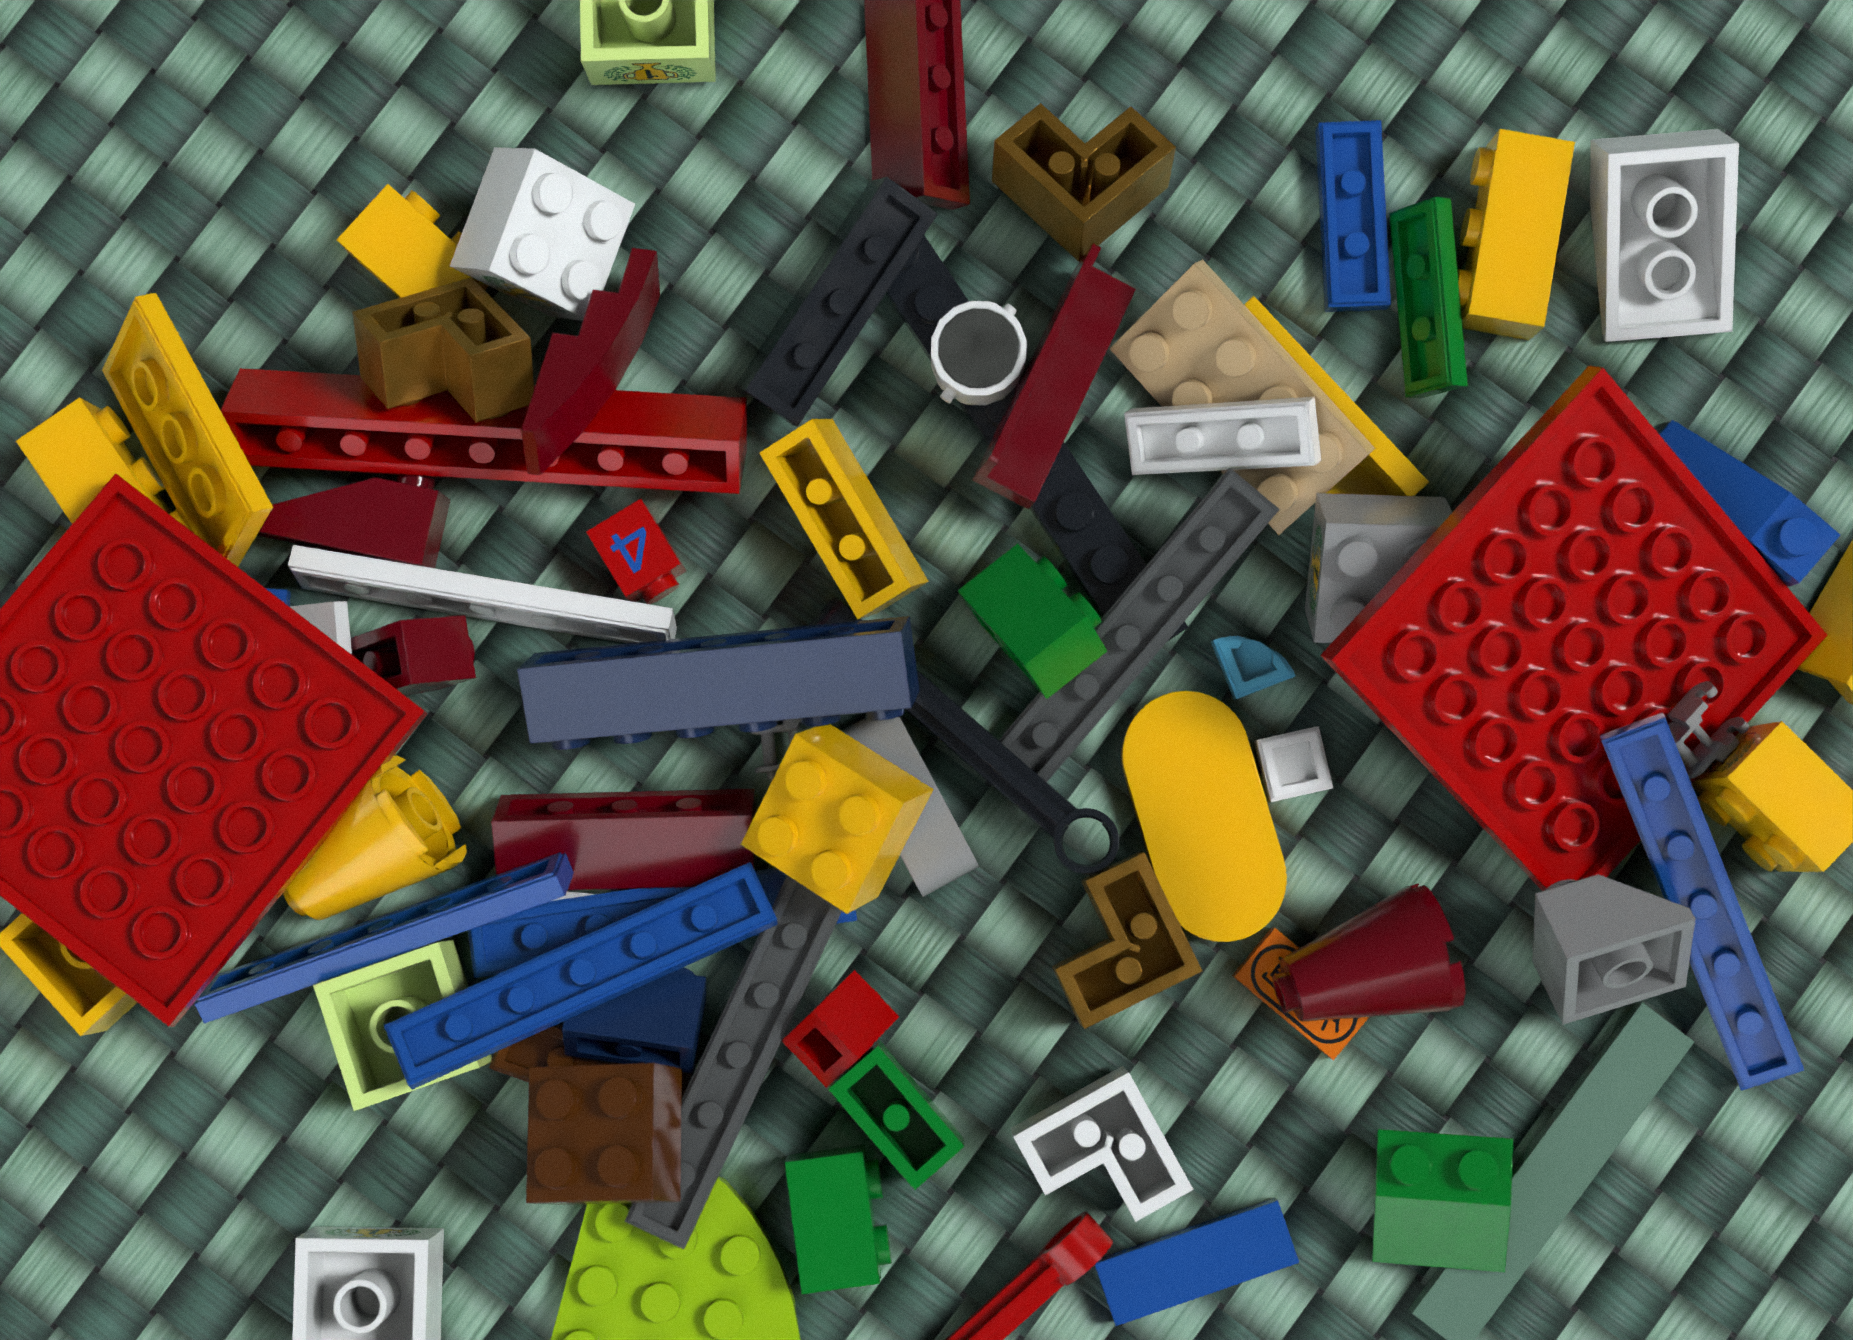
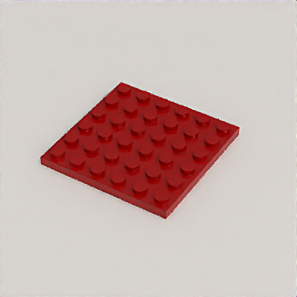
[1320,366,1827,891]
[0,473,427,1027]

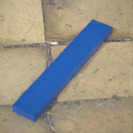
[1599,712,1804,1091]
[195,852,574,1024]
[384,862,778,1090]
[468,868,857,978]

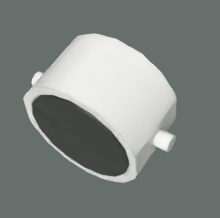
[931,301,1027,405]

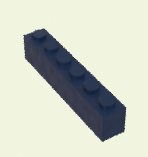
[517,616,920,750]

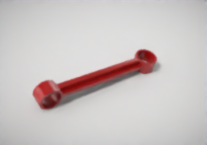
[945,1211,1113,1340]

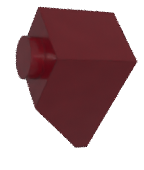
[351,615,476,696]

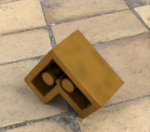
[992,103,1176,262]
[352,277,534,422]
[1052,852,1202,1029]

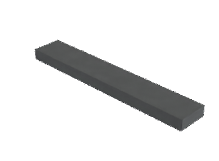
[999,468,1280,782]
[625,875,842,1249]

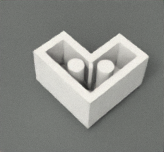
[1011,1066,1193,1222]

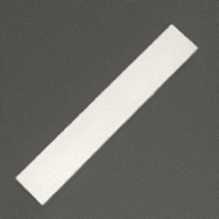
[288,545,677,644]

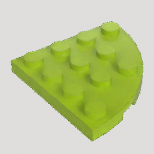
[551,1176,801,1340]

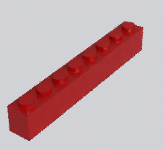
[221,368,747,494]

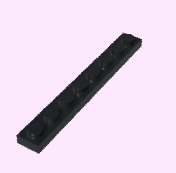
[886,235,1188,642]

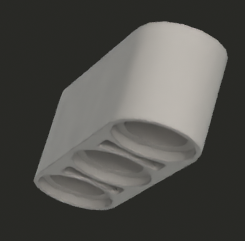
[841,717,979,897]

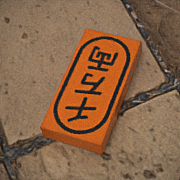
[1232,927,1369,1061]

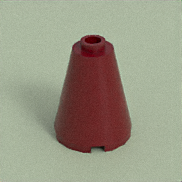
[1272,883,1466,1022]

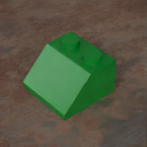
[1372,1129,1513,1272]

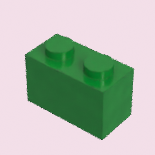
[958,543,1107,699]
[828,1040,965,1190]
[785,1144,892,1294]

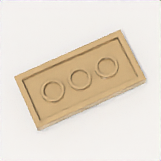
[1110,259,1376,535]

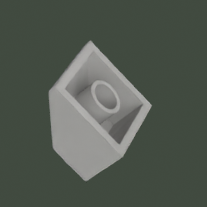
[1532,874,1696,1025]

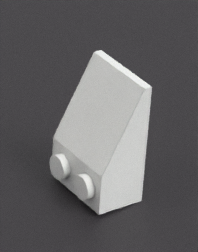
[1590,129,1739,342]

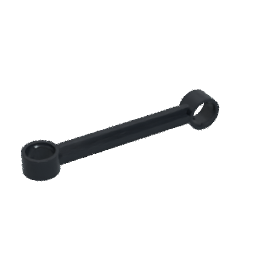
[808,597,1119,875]

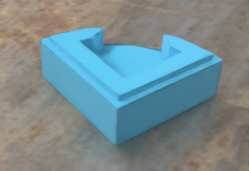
[1211,636,1295,700]

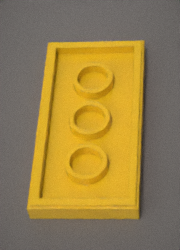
[102,293,273,567]

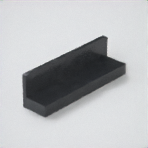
[734,177,938,427]

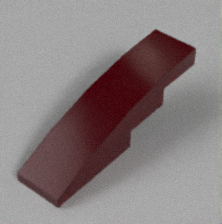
[521,247,660,475]

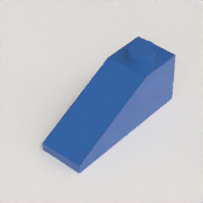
[1659,420,1840,587]

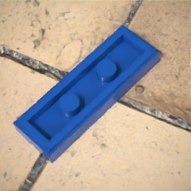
[1315,120,1391,312]
[1095,1198,1299,1326]

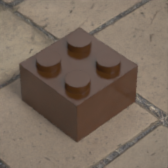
[526,1063,682,1205]

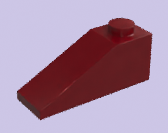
[257,474,451,568]

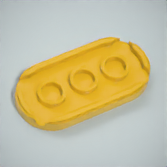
[1121,691,1287,942]

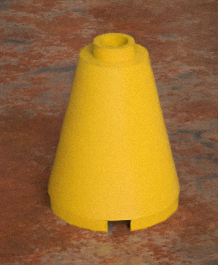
[283,755,467,920]

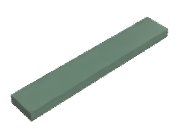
[1408,1001,1694,1340]

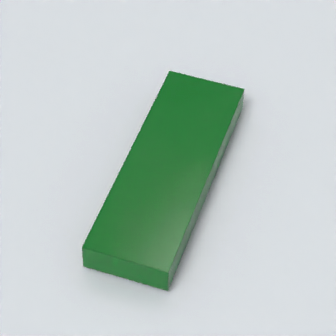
[1389,197,1468,399]

